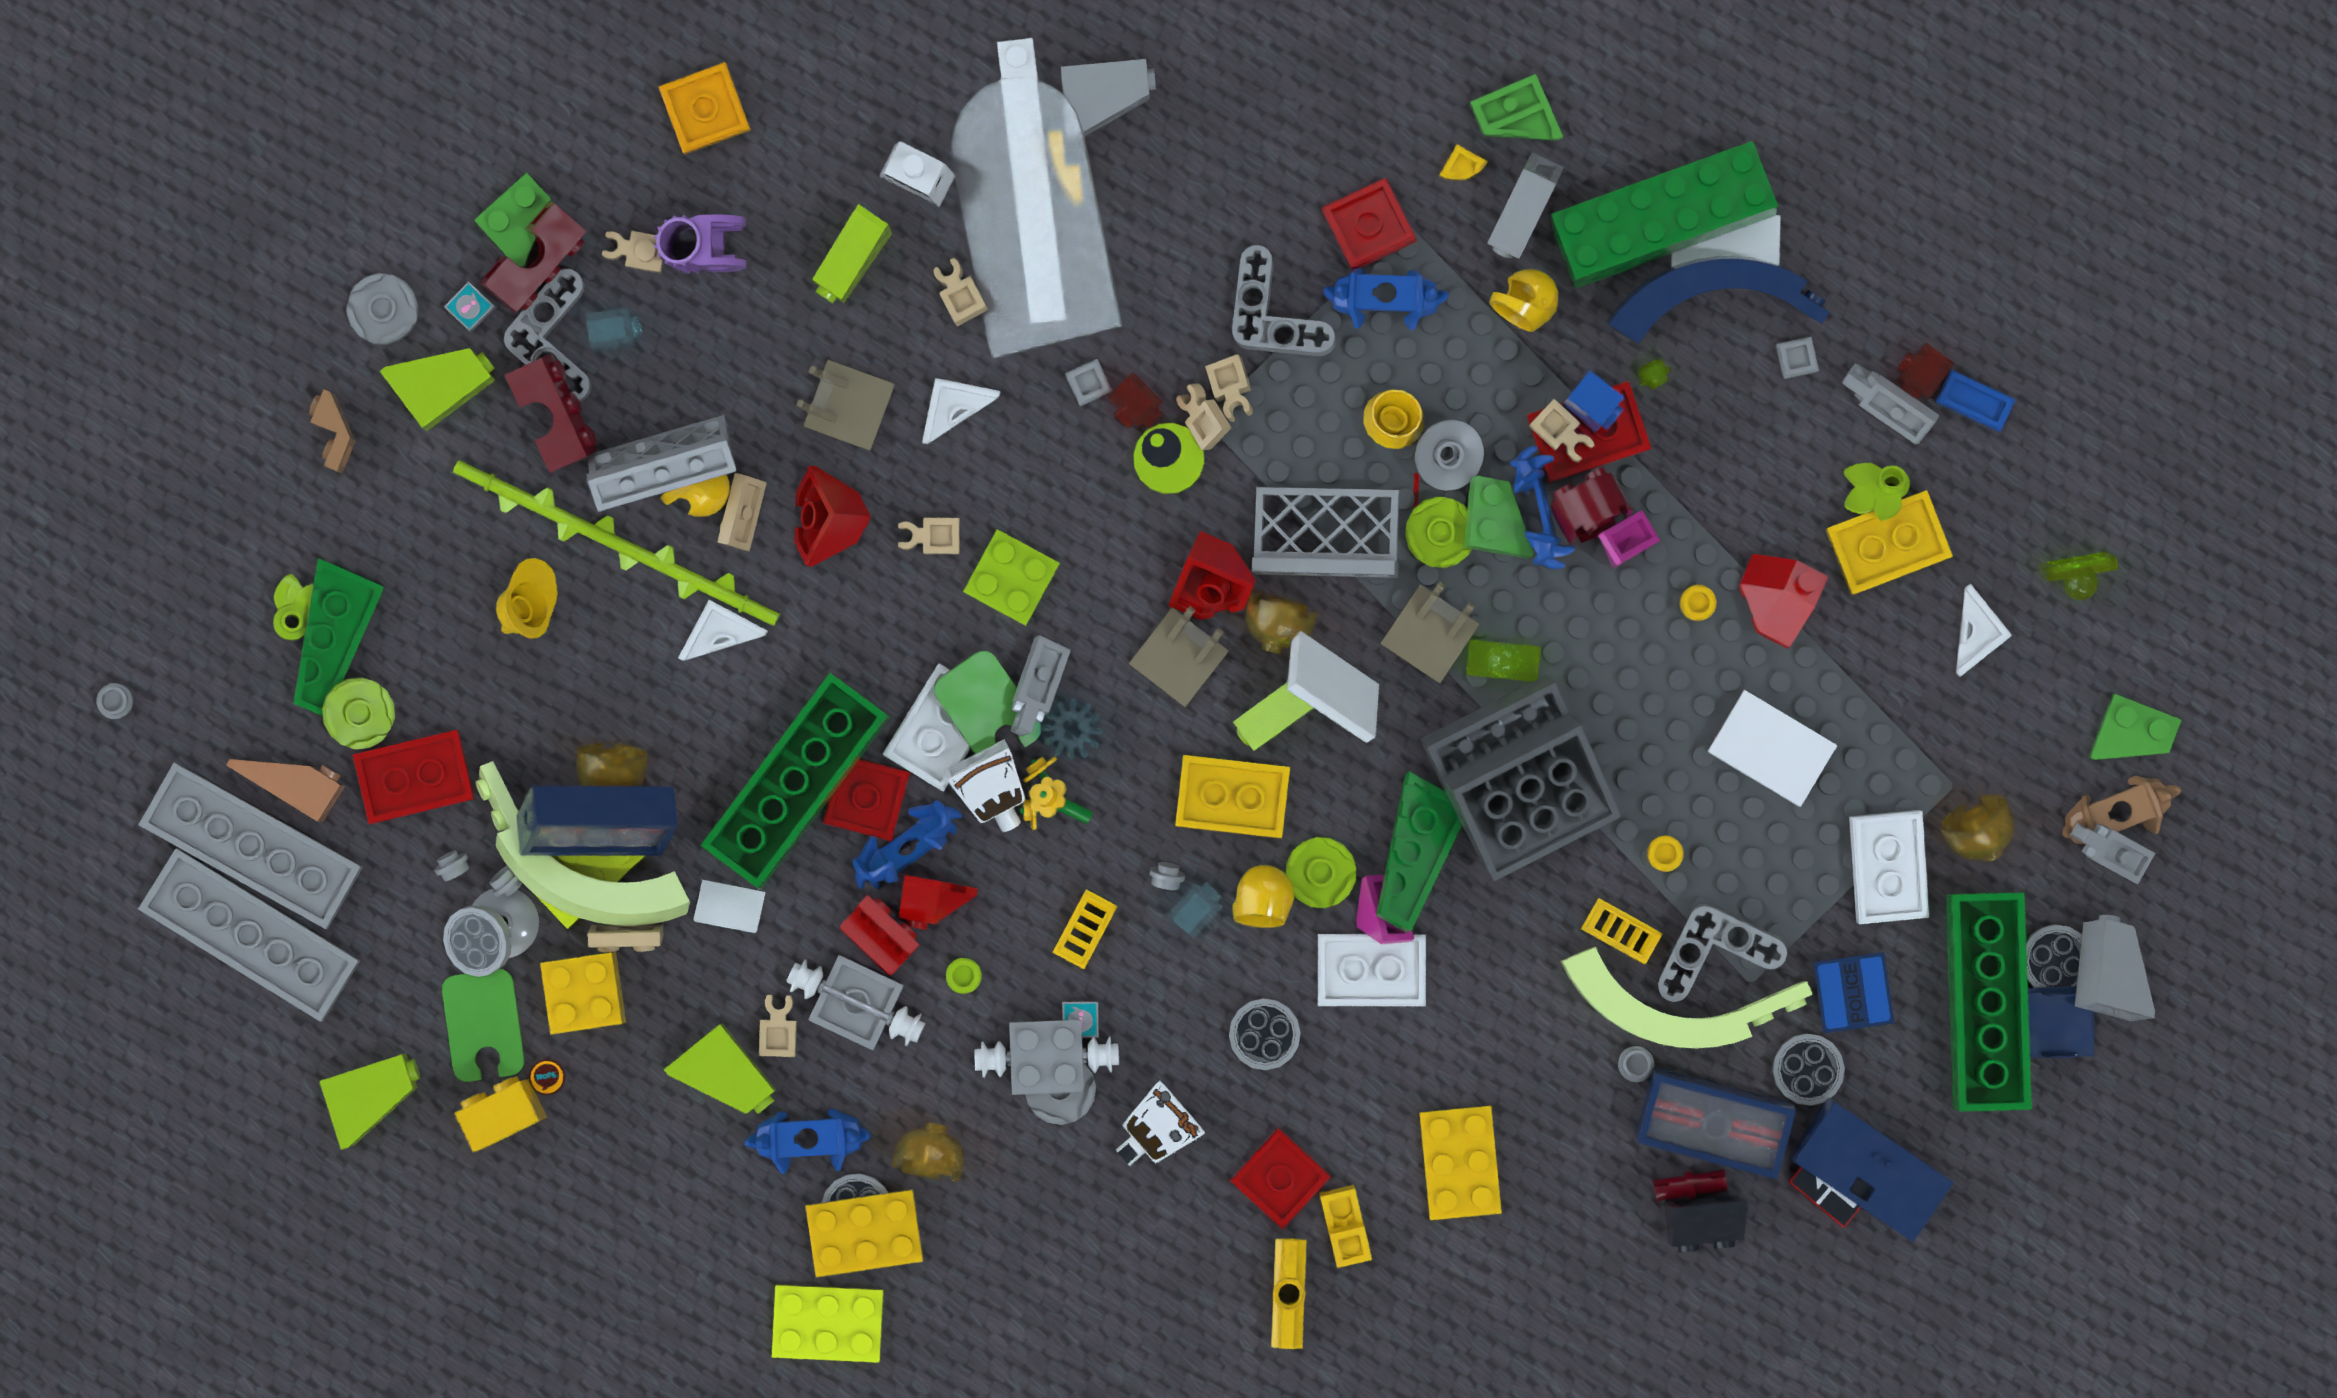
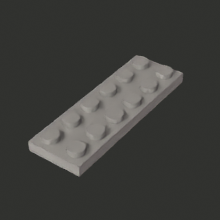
[139,762,363,929]
[138,848,361,1022]

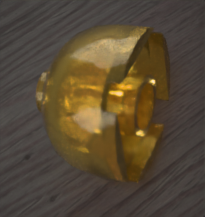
[1245,593,1319,654]
[576,743,648,787]
[1941,794,2015,862]
[891,1122,964,1183]

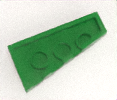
[293,558,384,716]
[1376,772,1462,933]

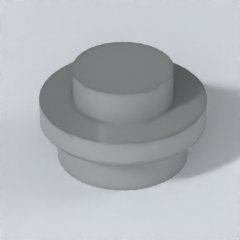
[97,683,133,719]
[434,850,470,881]
[1149,862,1185,890]
[489,865,522,897]
[1618,1046,1654,1082]

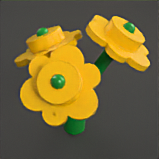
[1020,756,1092,830]

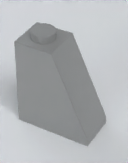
[1061,59,1156,143]
[1487,152,1564,259]
[2075,915,2155,1021]

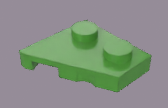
[1470,74,1563,141]
[474,173,552,267]
[1464,476,1534,559]
[2088,694,2182,760]

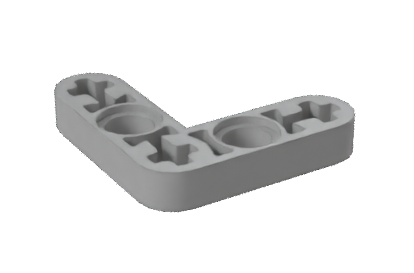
[1232,245,1336,356]
[504,269,591,401]
[1658,904,1787,1002]

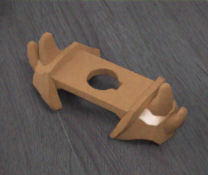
[2062,775,2181,844]

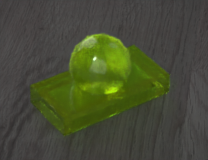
[2039,551,2118,601]
[1466,640,1541,682]

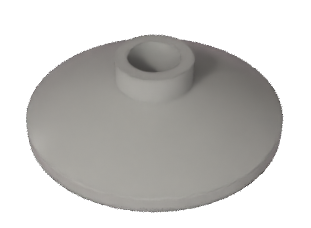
[1415,420,1484,491]
[473,888,539,958]

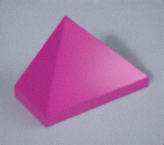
[1599,510,1661,569]
[1356,875,1414,944]

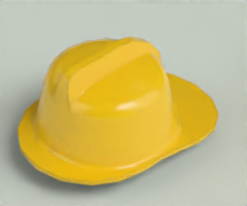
[496,558,558,639]

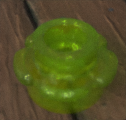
[1637,358,1671,389]

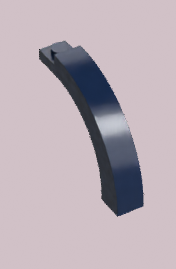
[1606,256,1830,344]

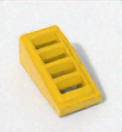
[1053,889,1118,969]
[1581,898,1663,965]

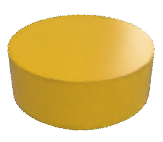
[1679,585,1717,621]
[1647,836,1684,872]

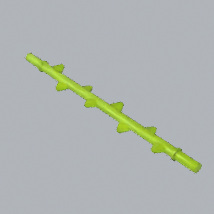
[453,460,780,626]

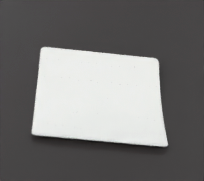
[694,880,765,933]

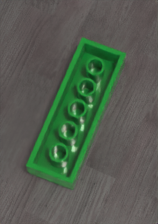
[1550,141,1778,289]
[701,673,891,889]
[1946,893,2032,1112]

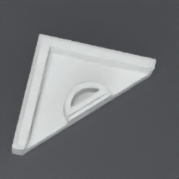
[922,378,1000,444]
[1956,584,2012,677]
[678,600,768,661]

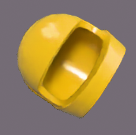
[1489,269,1558,332]
[660,474,730,517]
[1232,865,1294,928]

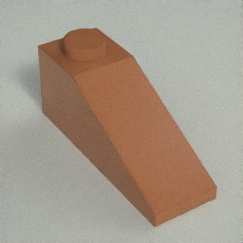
[226,759,345,822]

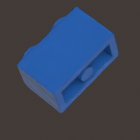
[1562,371,1624,433]

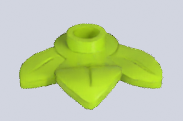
[1843,463,1910,521]
[273,574,313,641]

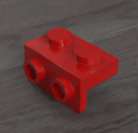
[839,895,920,976]

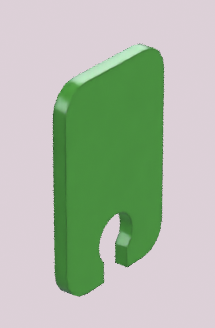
[934,650,1041,754]
[442,969,524,1082]

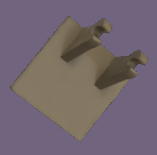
[796,360,895,451]
[1380,581,1480,684]
[1129,606,1229,707]

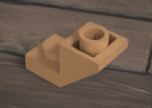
[309,389,355,474]

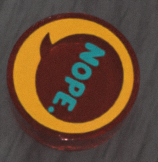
[529,1059,566,1095]

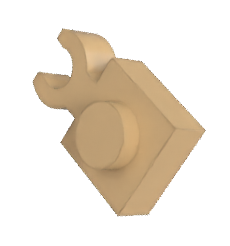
[602,231,664,273]
[934,258,989,327]
[1205,354,1253,422]
[1176,383,1231,450]
[1529,399,1594,463]
[898,518,960,555]
[759,995,797,1057]

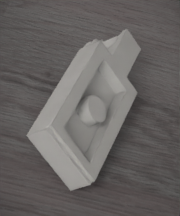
[1842,363,1939,444]
[1011,635,1070,737]
[2070,823,2155,884]

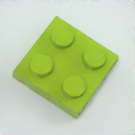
[963,529,1060,626]

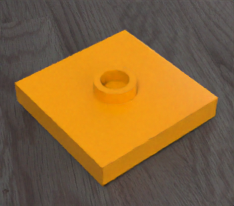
[659,62,751,155]

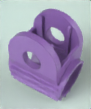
[654,215,747,274]

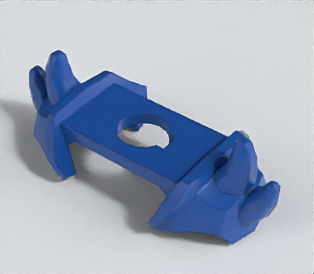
[1323,268,1449,330]
[1510,445,1575,569]
[852,800,962,889]
[744,1109,871,1174]

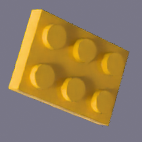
[1825,490,1953,596]
[1175,755,1290,838]
[1419,1106,1502,1220]
[806,1189,923,1277]

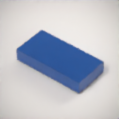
[1935,369,2016,432]

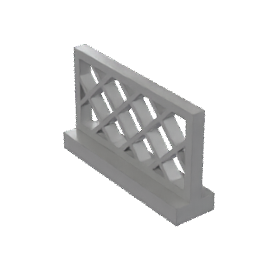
[587,415,737,512]
[1252,487,1400,578]

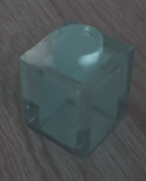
[586,308,641,353]
[1167,883,1222,939]

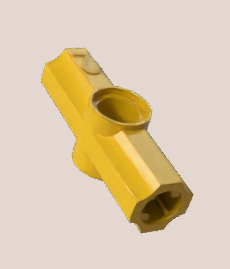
[1271,1238,1307,1349]

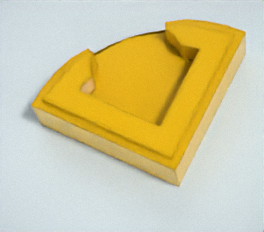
[1439,144,1488,181]

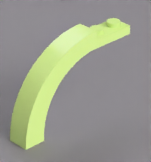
[476,761,690,926]
[1561,947,1813,1048]

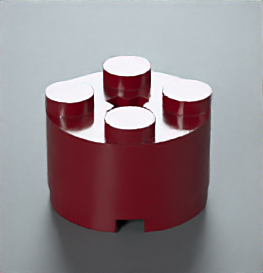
[1549,467,1633,546]

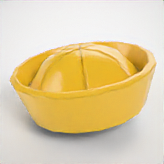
[1363,389,1425,449]

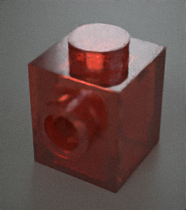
[1896,342,1955,401]
[1108,372,1164,430]

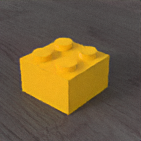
[540,952,626,1035]
[454,1076,547,1152]

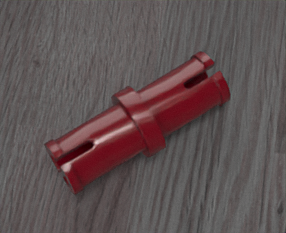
[1653,1168,1728,1202]

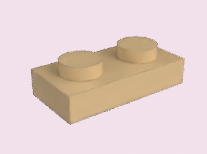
[717,473,767,551]
[588,923,663,952]

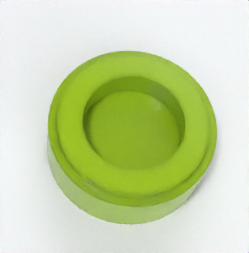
[946,958,982,994]

